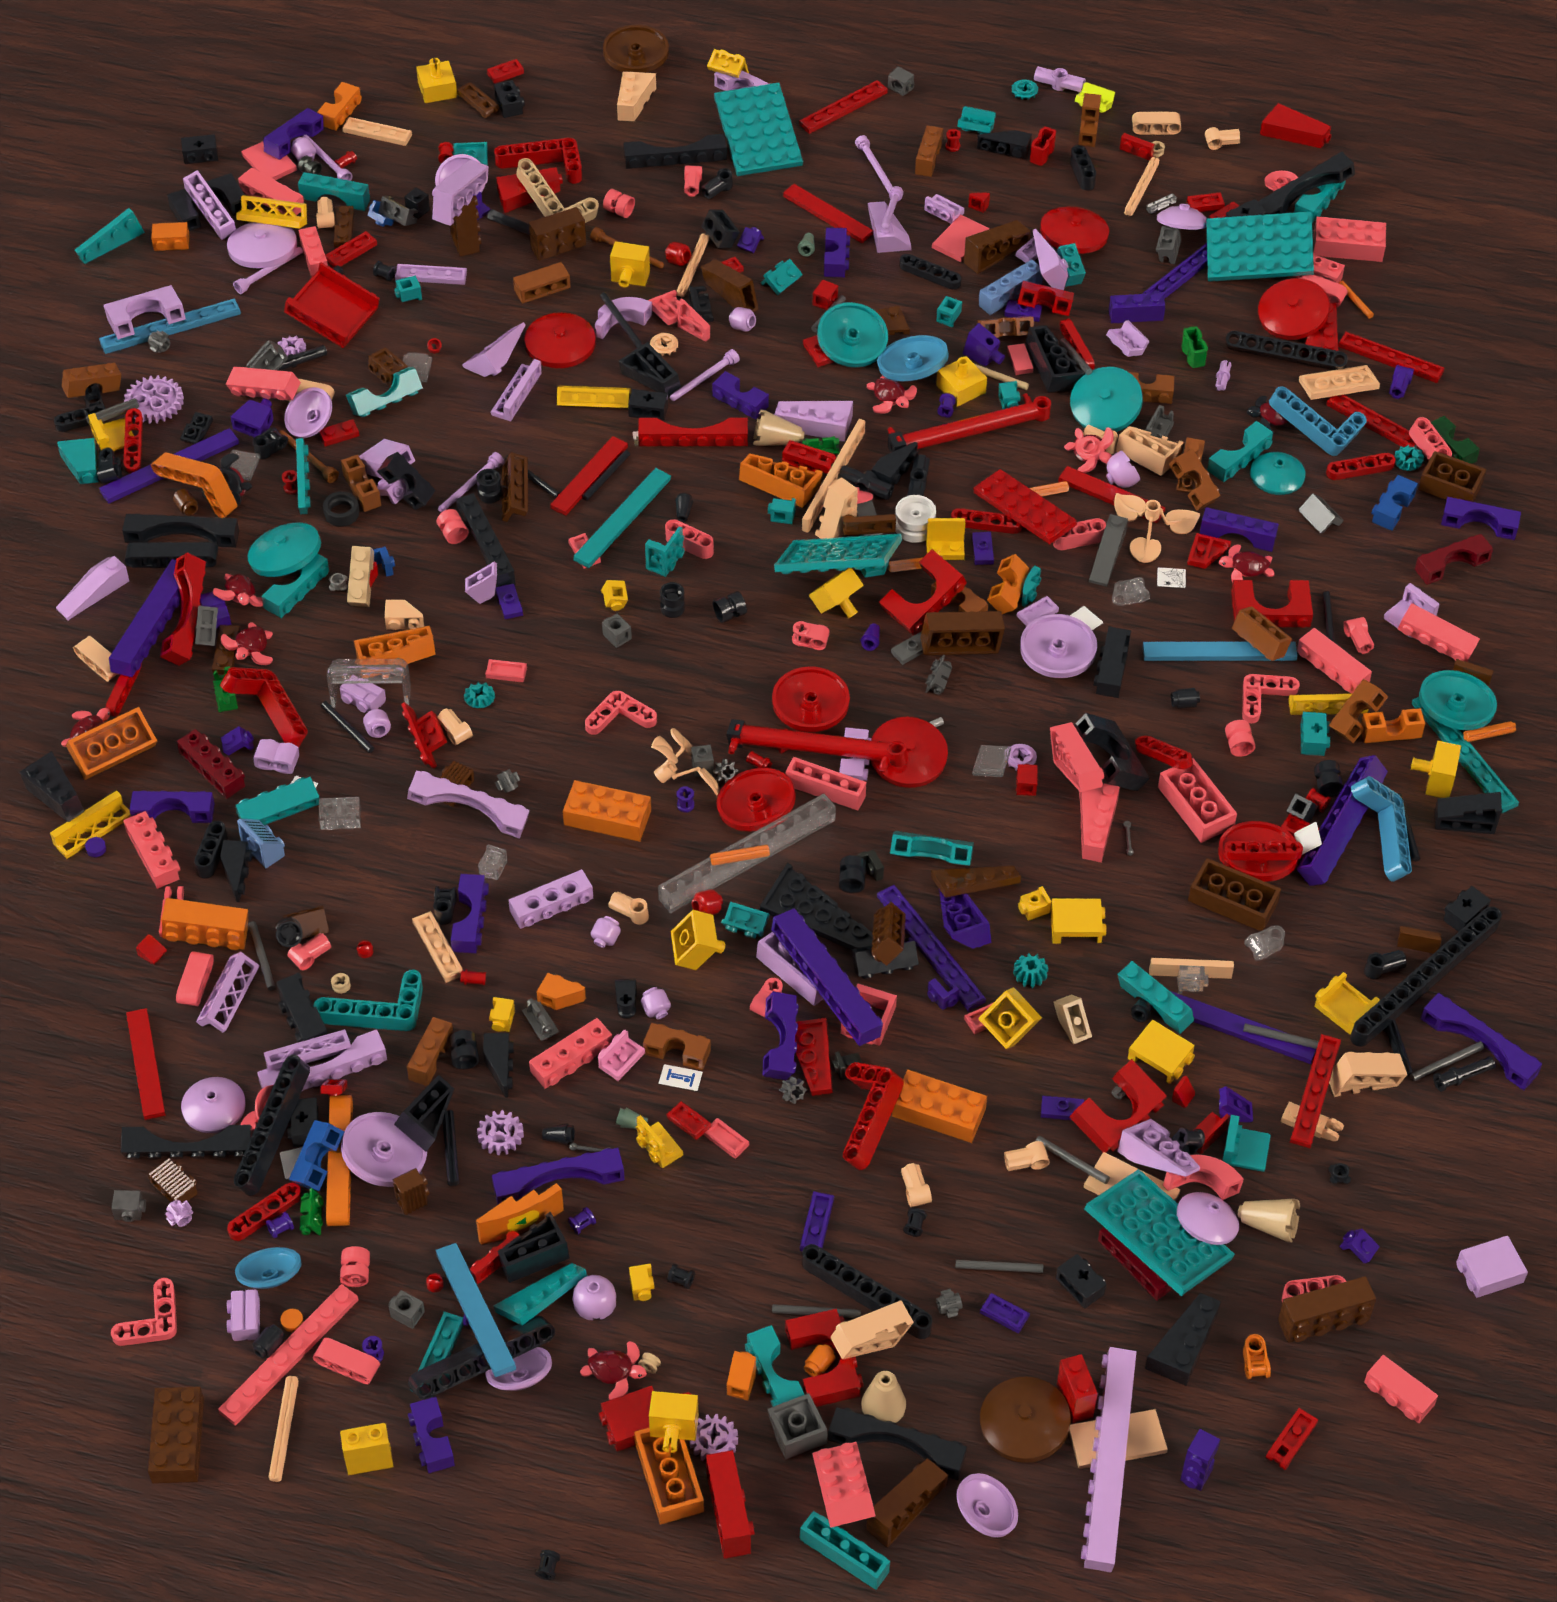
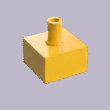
[416,58,457,103]
[610,241,650,287]
[936,356,987,407]
[809,568,864,619]
[1410,741,1461,798]
[671,910,725,970]
[978,987,1042,1049]
[649,1391,699,1453]

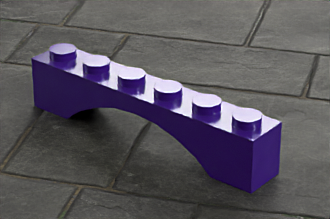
[1421,993,1542,1090]
[492,1148,625,1205]

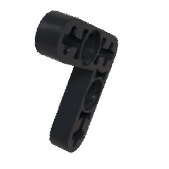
[54,383,105,432]

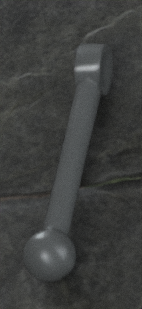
[1123,821,1134,856]
[569,1142,610,1152]

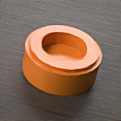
[280,1309,304,1332]

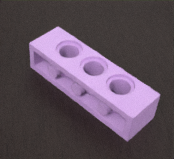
[183,170,236,240]
[509,870,593,929]

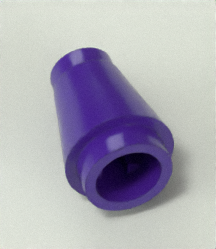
[861,624,880,651]

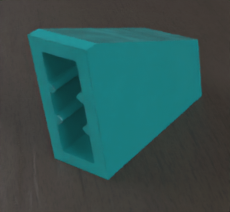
[57,438,99,484]

